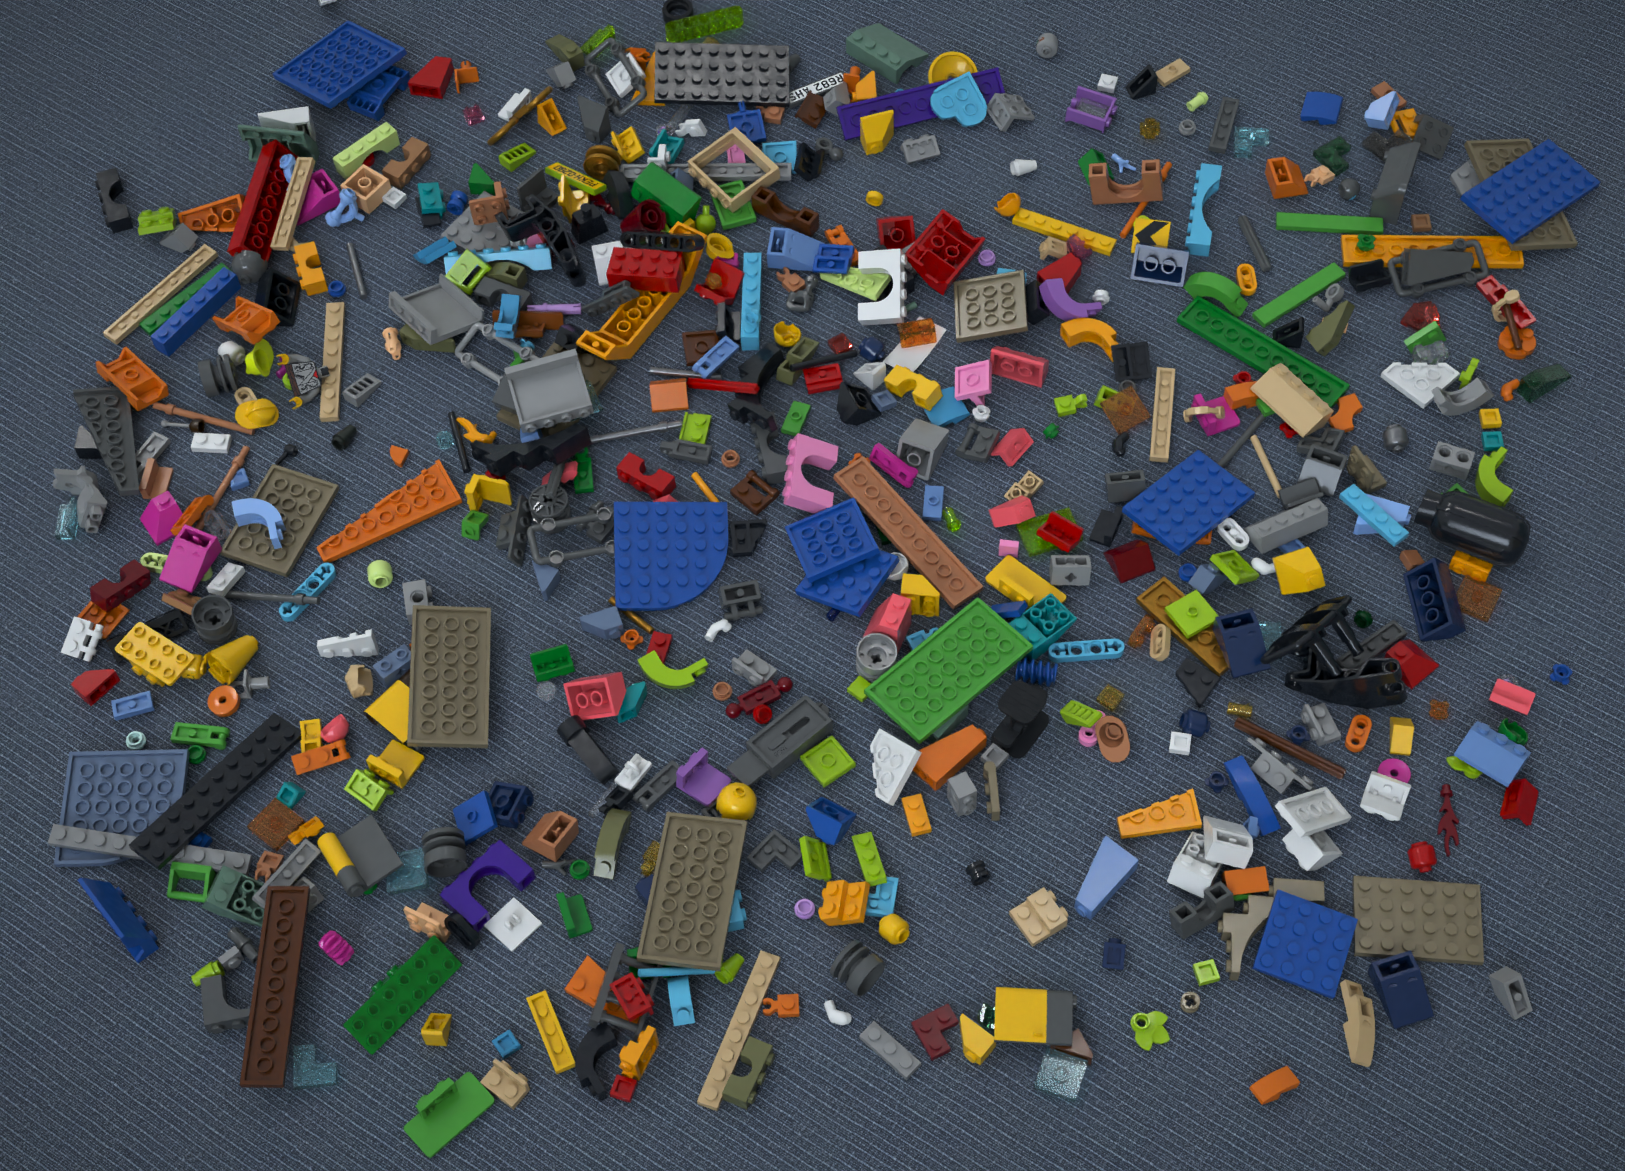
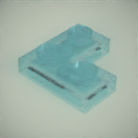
[1234,127,1269,158]
[293,1044,338,1090]

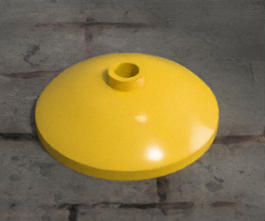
[928,51,978,84]

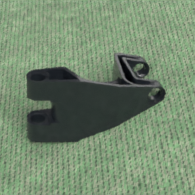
[494,194,586,287]
[1284,646,1407,709]

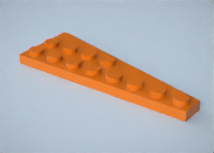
[316,459,462,563]

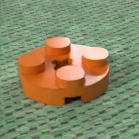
[1498,326,1536,360]

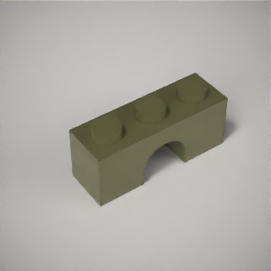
[722,1036,775,1110]

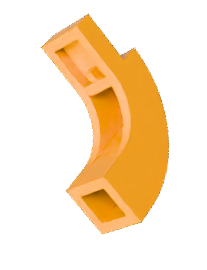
[1060,318,1119,362]

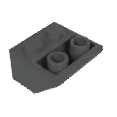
[1297,444,1348,497]

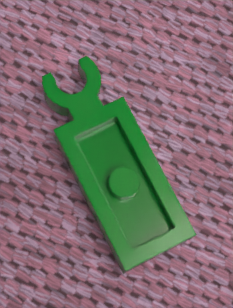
[572,447,594,494]

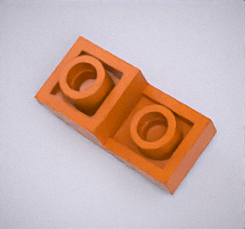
[1249,1066,1300,1105]

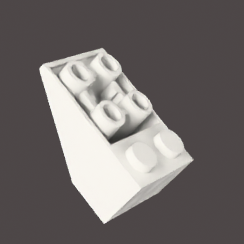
[258,106,316,142]
[1203,815,1253,869]
[1167,831,1223,898]

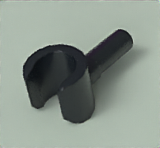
[275,444,298,465]

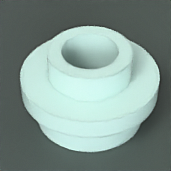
[126,731,146,750]

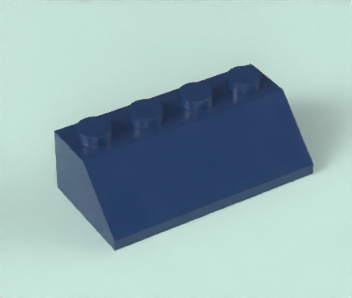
[1403,557,1466,641]

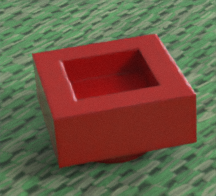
[609,1074,638,1103]

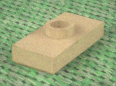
[1155,58,1190,87]

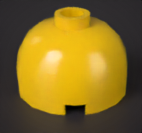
[716,782,757,820]

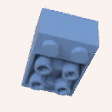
[767,227,824,271]

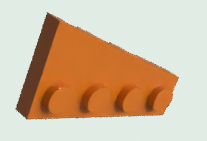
[564,955,647,1024]

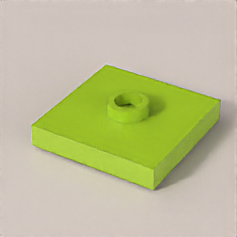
[1210,550,1260,585]
[1164,589,1219,639]
[800,735,856,788]

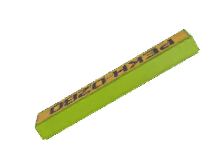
[545,162,607,196]

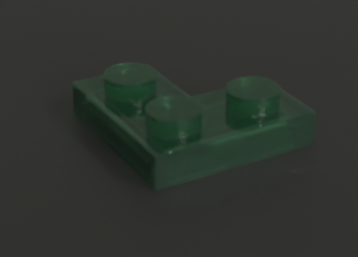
[1313,136,1351,177]

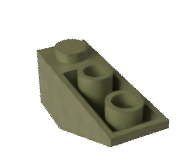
[473,262,528,289]
[1305,300,1355,357]
[399,324,456,353]

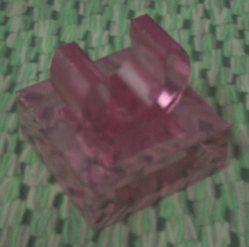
[462,104,485,126]

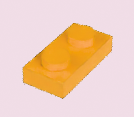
[901,793,932,837]

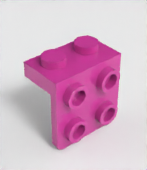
[1191,393,1240,436]

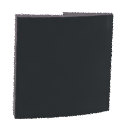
[1111,341,1152,382]

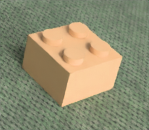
[340,164,391,214]

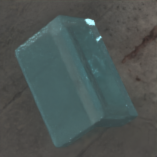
[55,496,78,540]

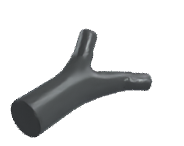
[542,859,576,876]

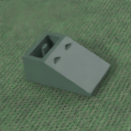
[201,865,264,927]

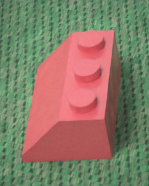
[990,346,1049,388]
[563,672,626,720]

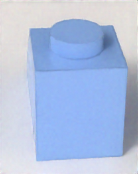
[1364,91,1400,130]

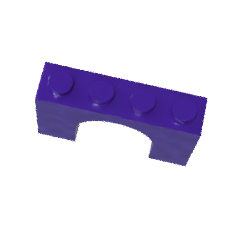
[440,840,536,932]

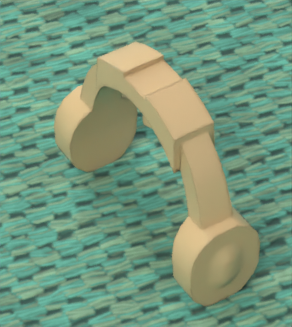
[1491,290,1520,322]
[1183,406,1225,423]

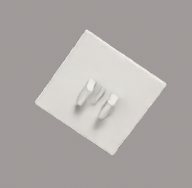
[484,898,542,952]

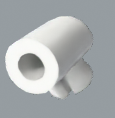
[824,1000,852,1025]

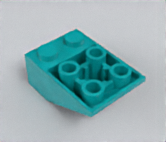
[1008,593,1077,661]

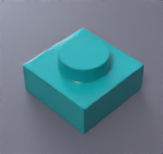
[1481,431,1504,451]

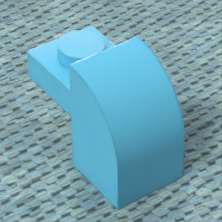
[667,975,695,1026]

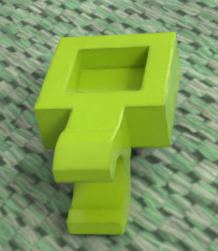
[1054,394,1088,417]

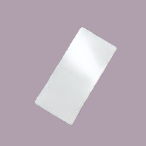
[883,317,946,372]

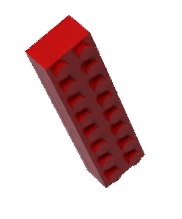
[227,139,298,262]

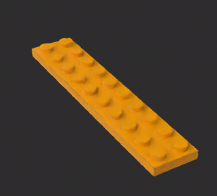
[1340,235,1524,269]

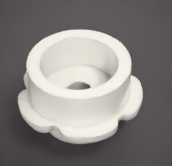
[1092,290,1110,305]
[972,405,990,422]

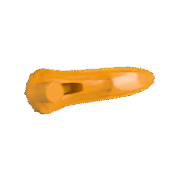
[456,417,497,444]

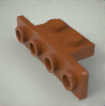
[492,310,564,339]

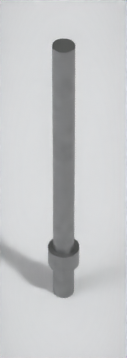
[590,420,682,444]

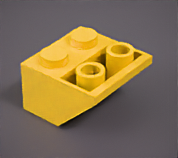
[900,573,940,617]

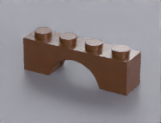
[751,186,819,237]

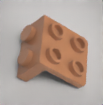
[469,181,510,225]

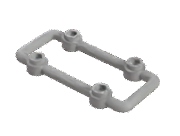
[455,322,539,386]

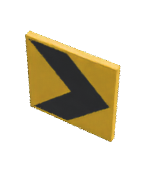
[1131,218,1171,253]

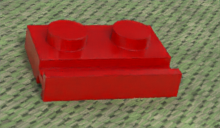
[803,363,843,395]

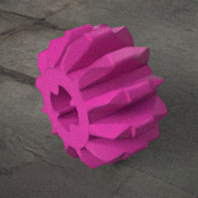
[318,930,354,965]

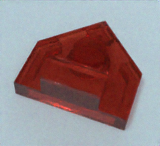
[1400,301,1441,332]

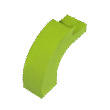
[1475,446,1513,508]
[637,650,708,689]

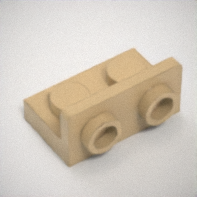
[480,1058,530,1110]

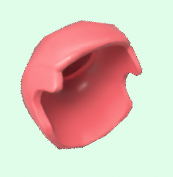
[320,714,349,743]

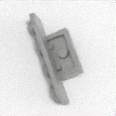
[1247,737,1316,794]

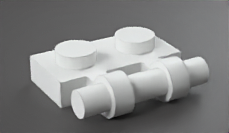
[61,616,104,662]

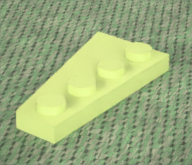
[820,267,891,301]

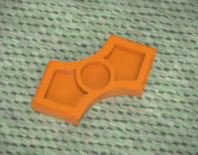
[1328,393,1363,433]

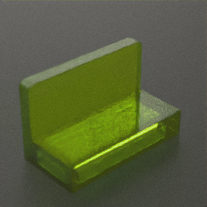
[580,24,615,59]

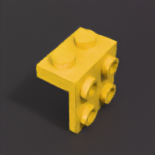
[464,474,513,512]

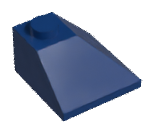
[805,797,857,845]

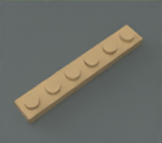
[270,157,316,251]
[1149,367,1175,463]

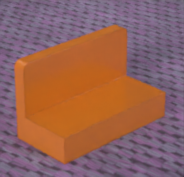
[1221,866,1269,896]

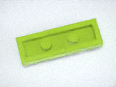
[852,832,887,887]

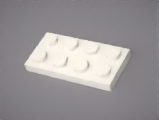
[1275,787,1352,838]

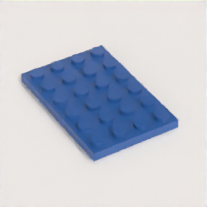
[1122,450,1255,556]

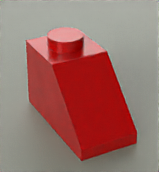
[71,669,121,706]

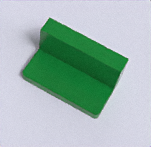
[1078,148,1114,186]
[556,892,593,939]

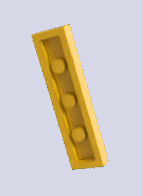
[526,990,575,1075]

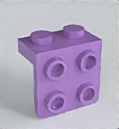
[676,748,731,807]

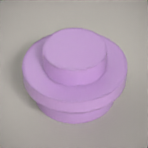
[978,250,996,266]
[794,899,815,919]

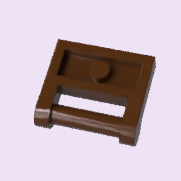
[730,470,780,516]

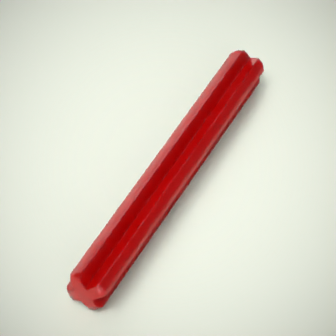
[686,377,760,394]

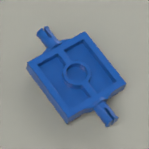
[727,101,766,144]

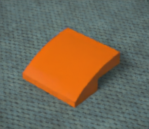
[77,601,130,640]

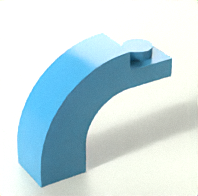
[494,294,522,339]

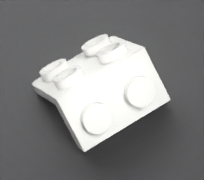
[1360,771,1411,821]

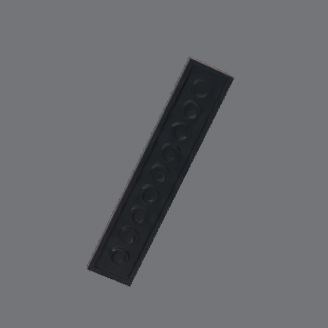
[129,713,301,870]

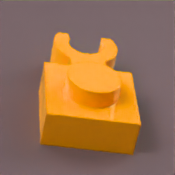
[288,816,324,845]

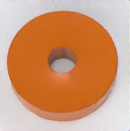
[207,685,240,717]

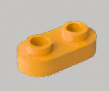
[1236,263,1257,296]

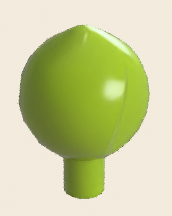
[695,205,716,235]

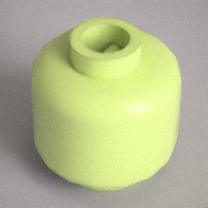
[367,560,393,588]

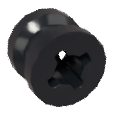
[965,860,991,886]

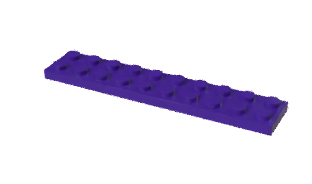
[836,67,1005,141]

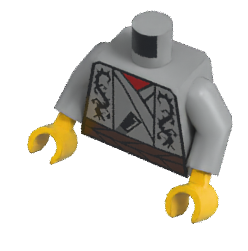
[276,354,330,409]

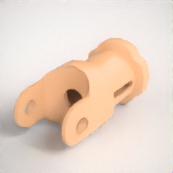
[382,327,401,360]

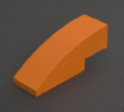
[1223,381,1259,410]

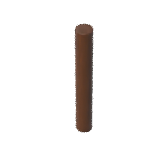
[1503,303,1522,351]

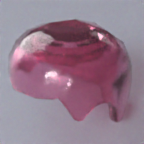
[1066,234,1092,260]

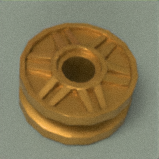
[583,145,621,180]

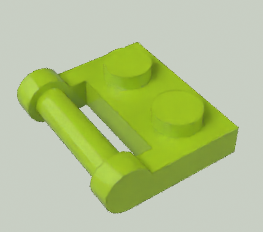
[445,248,492,295]

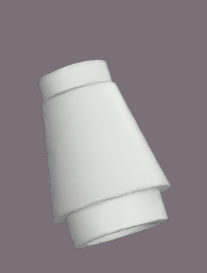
[1010,159,1037,176]

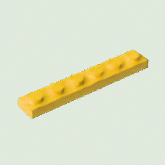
[1012,208,1117,256]

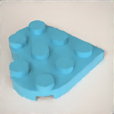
[930,71,987,127]

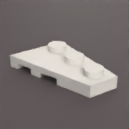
[317,629,379,658]

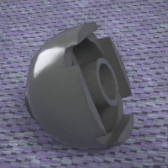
[231,250,268,284]

